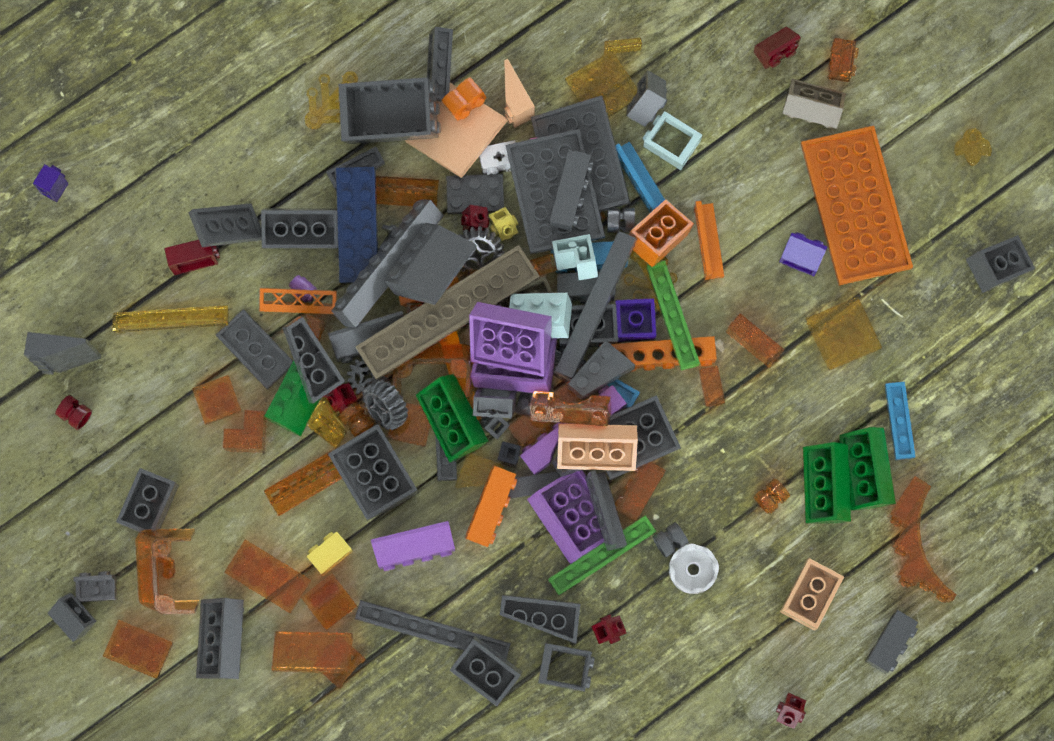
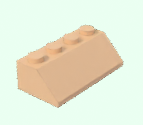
[557,424,638,471]

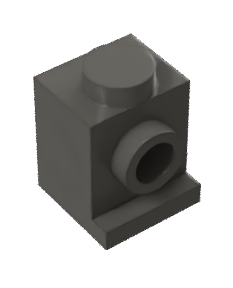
[479,410,509,439]

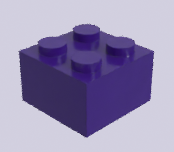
[615,299,656,343]

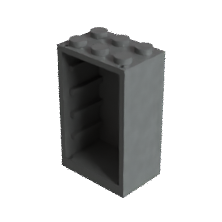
[338,77,441,144]

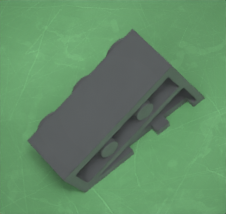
[557,271,616,304]

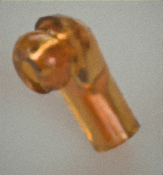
[154,551,176,579]

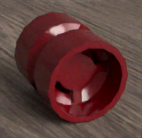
[55,395,93,430]

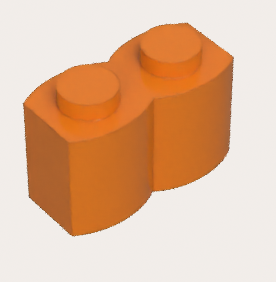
[441,77,487,121]

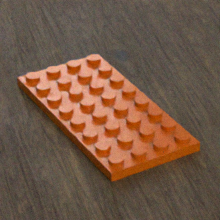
[801,126,913,286]

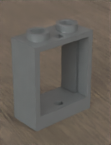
[473,388,517,418]
[538,643,595,692]

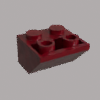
[753,26,801,69]

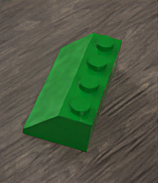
[265,360,321,437]
[416,374,489,463]
[839,427,896,511]
[803,442,851,524]

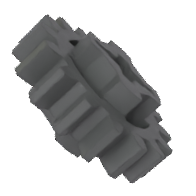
[347,359,389,395]

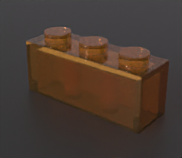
[726,313,785,368]
[615,462,666,522]

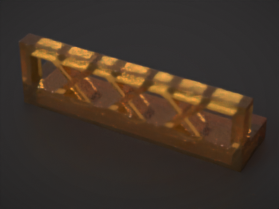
[376,176,439,207]
[264,451,342,516]

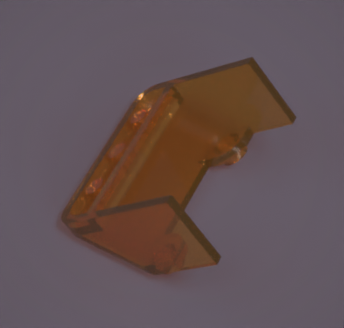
[393,344,474,402]
[135,529,199,614]

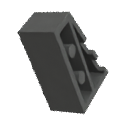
[568,340,635,400]

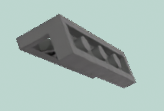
[427,27,453,102]
[585,470,627,551]

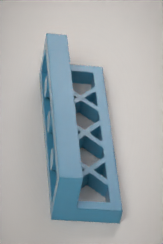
[616,142,665,213]

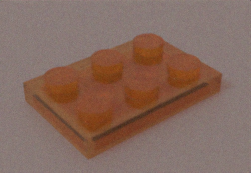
[103,620,173,679]

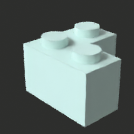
[552,234,598,280]

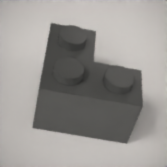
[626,70,667,127]

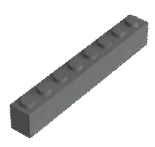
[331,200,444,327]

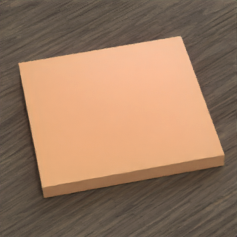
[405,83,508,178]

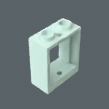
[643,111,702,170]

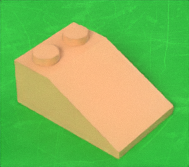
[504,59,535,128]

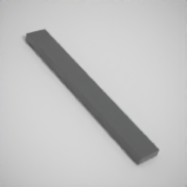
[555,231,637,379]
[355,600,511,659]

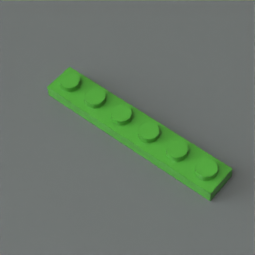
[646,261,700,371]
[548,515,656,596]

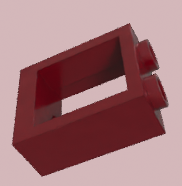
[164,239,220,275]

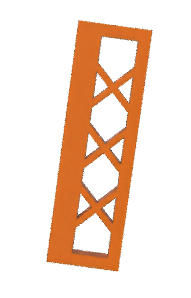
[694,201,724,280]
[260,288,337,314]

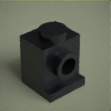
[497,441,521,468]

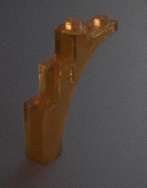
[887,476,957,603]

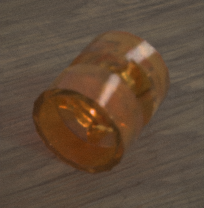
[339,402,375,437]
[753,478,791,515]

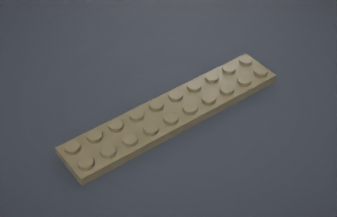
[355,245,540,380]

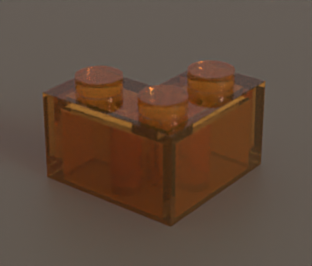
[223,410,266,453]

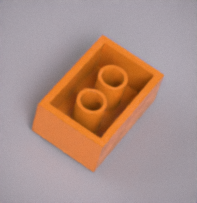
[629,199,694,267]

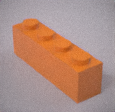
[465,465,517,547]

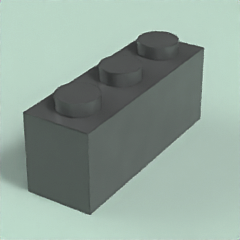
[865,610,918,674]

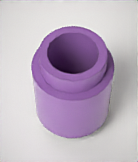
[289,275,317,303]

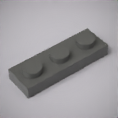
[326,147,385,190]

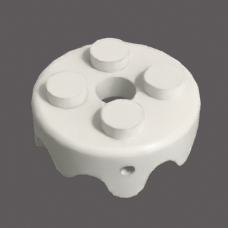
[669,544,719,594]

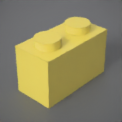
[306,532,353,576]

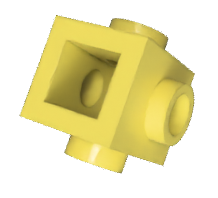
[488,207,518,241]

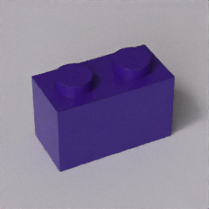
[33,164,69,202]

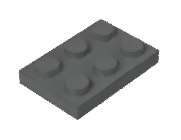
[446,174,504,214]

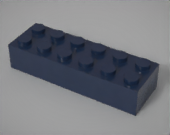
[336,167,378,284]

